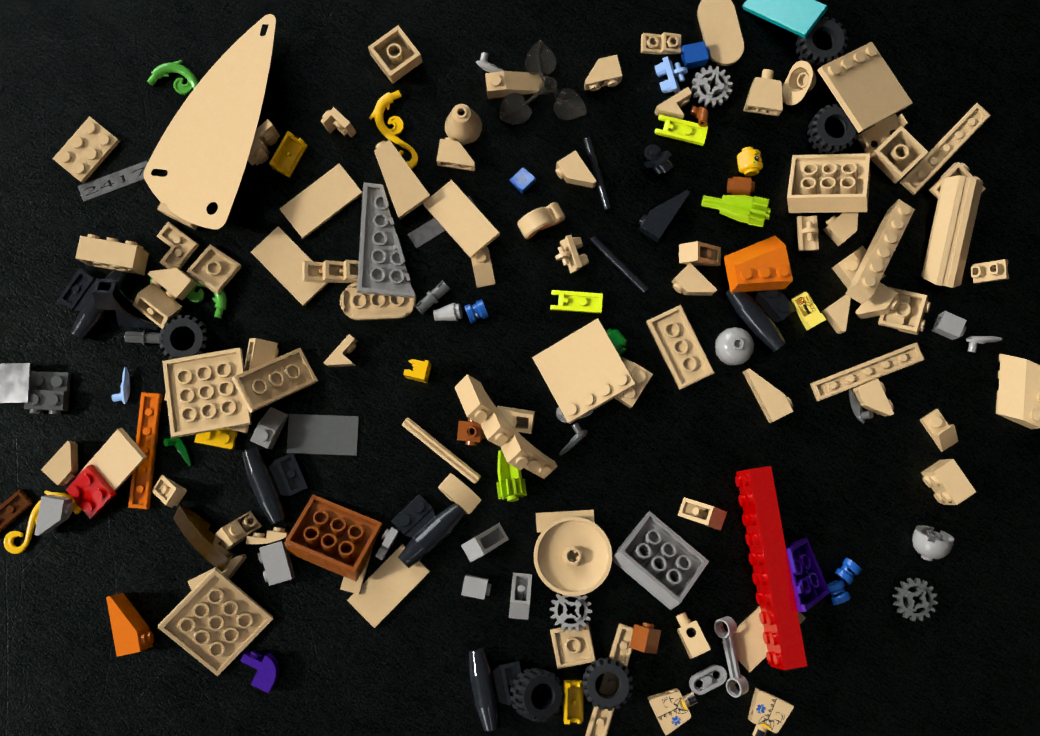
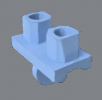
[655,56,688,94]

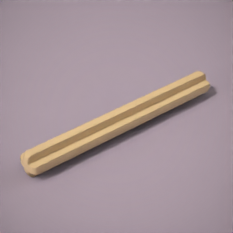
[402,418,481,484]

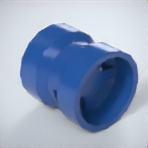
[464,299,488,324]
[834,558,862,585]
[827,579,851,605]

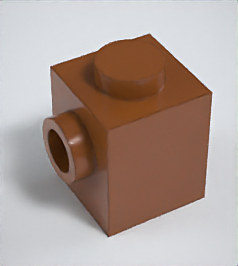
[629,622,661,654]

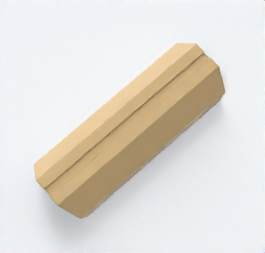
[922,175,983,288]

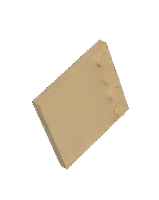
[817,42,913,133]
[532,318,636,424]
[162,348,252,438]
[158,567,273,676]

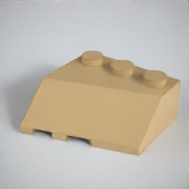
[996,354,1040,429]

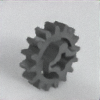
[893,578,938,621]

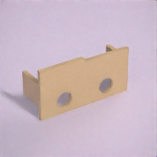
[857,114,908,154]

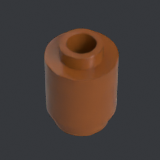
[727,176,755,196]

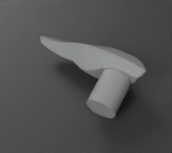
[476,52,504,73]
[966,336,1002,353]

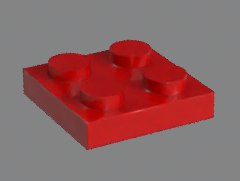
[66,464,117,519]

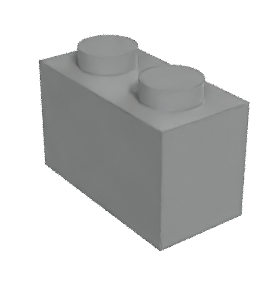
[258,540,296,586]

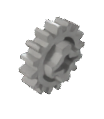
[691,66,733,108]
[549,593,592,632]

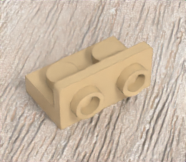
[321,107,357,138]

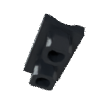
[644,144,673,174]

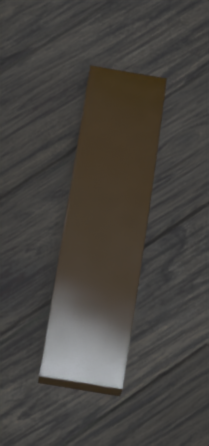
[173,503,233,572]

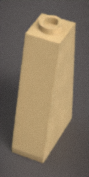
[374,140,430,219]

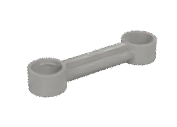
[714,616,749,698]

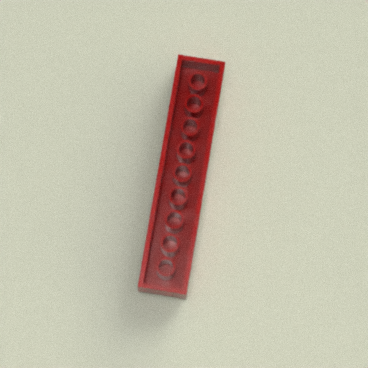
[735,466,807,670]

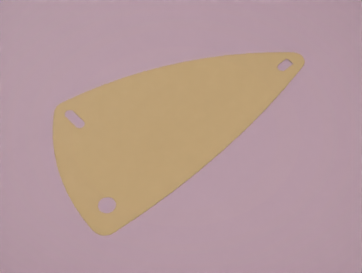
[143,14,276,229]

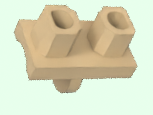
[797,216,819,251]
[555,235,589,273]
[971,259,1009,284]

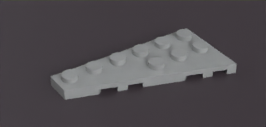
[357,182,415,298]

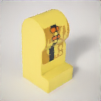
[791,292,826,330]

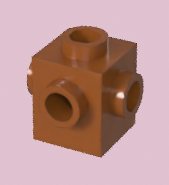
[457,418,486,446]

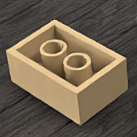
[75,234,149,275]

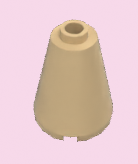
[445,104,482,145]

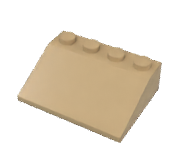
[787,153,870,213]

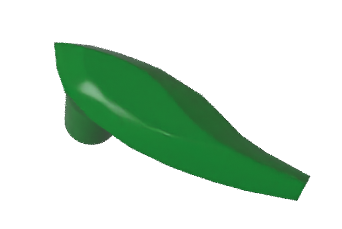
[163,437,191,466]

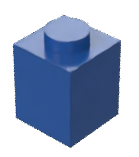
[680,41,710,69]

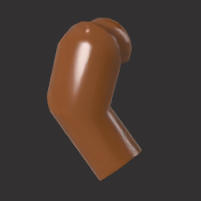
[690,106,708,127]

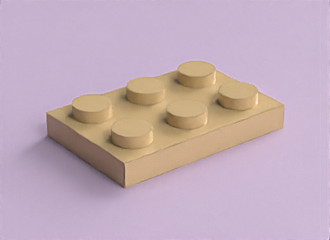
[52,116,120,184]

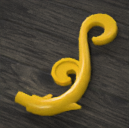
[369,90,418,169]
[4,491,82,554]

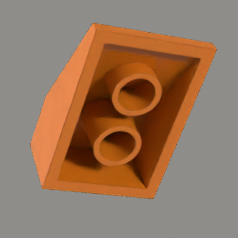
[106,593,154,657]

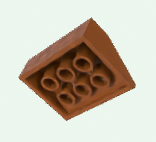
[284,495,382,582]

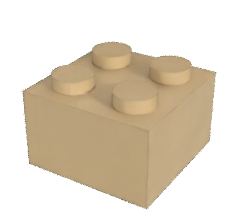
[368,25,422,84]
[870,126,928,183]
[921,459,976,505]

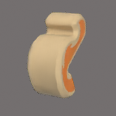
[517,202,565,239]

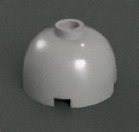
[715,327,754,365]
[912,525,954,561]

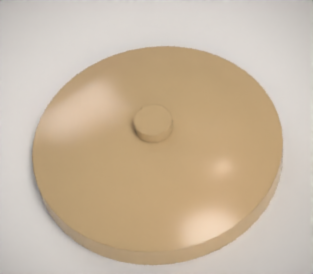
[534,516,612,596]

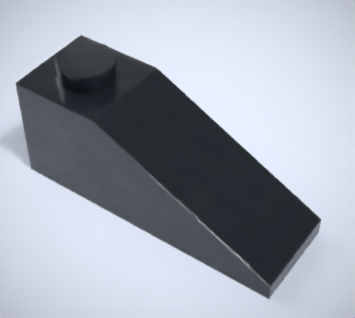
[638,190,690,242]

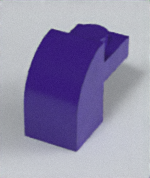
[241,651,280,693]

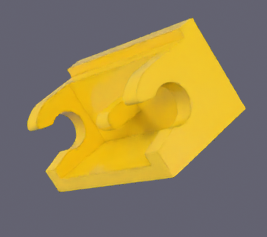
[269,131,308,178]
[403,359,431,383]
[563,680,583,724]

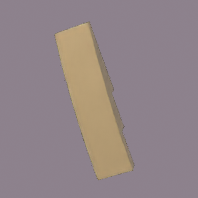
[302,260,359,283]

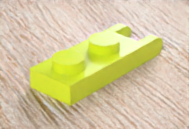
[655,115,708,146]
[550,290,603,314]

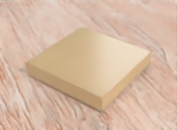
[186,244,241,295]
[550,622,596,669]

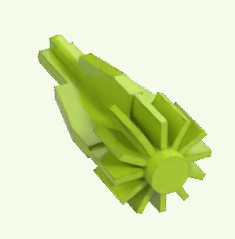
[701,195,771,227]
[496,449,527,502]

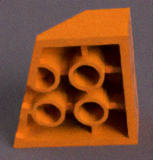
[724,236,793,293]

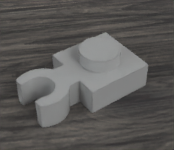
[375,527,400,560]

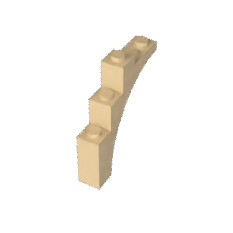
[455,374,557,479]

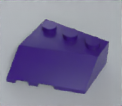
[786,538,830,612]

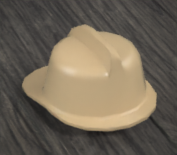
[782,61,817,106]

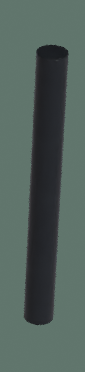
[584,137,612,210]
[590,236,649,294]

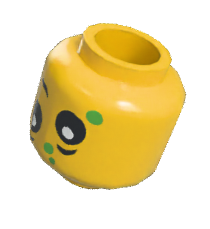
[737,147,763,176]

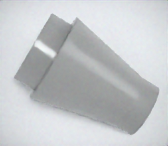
[433,302,463,321]

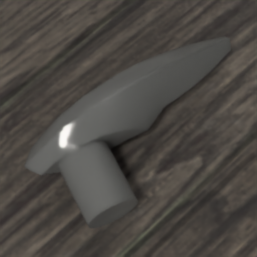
[849,389,873,424]
[559,423,588,455]

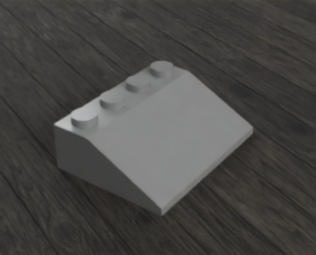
[612,511,709,610]

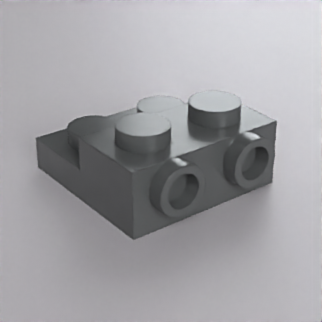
[24,371,71,415]

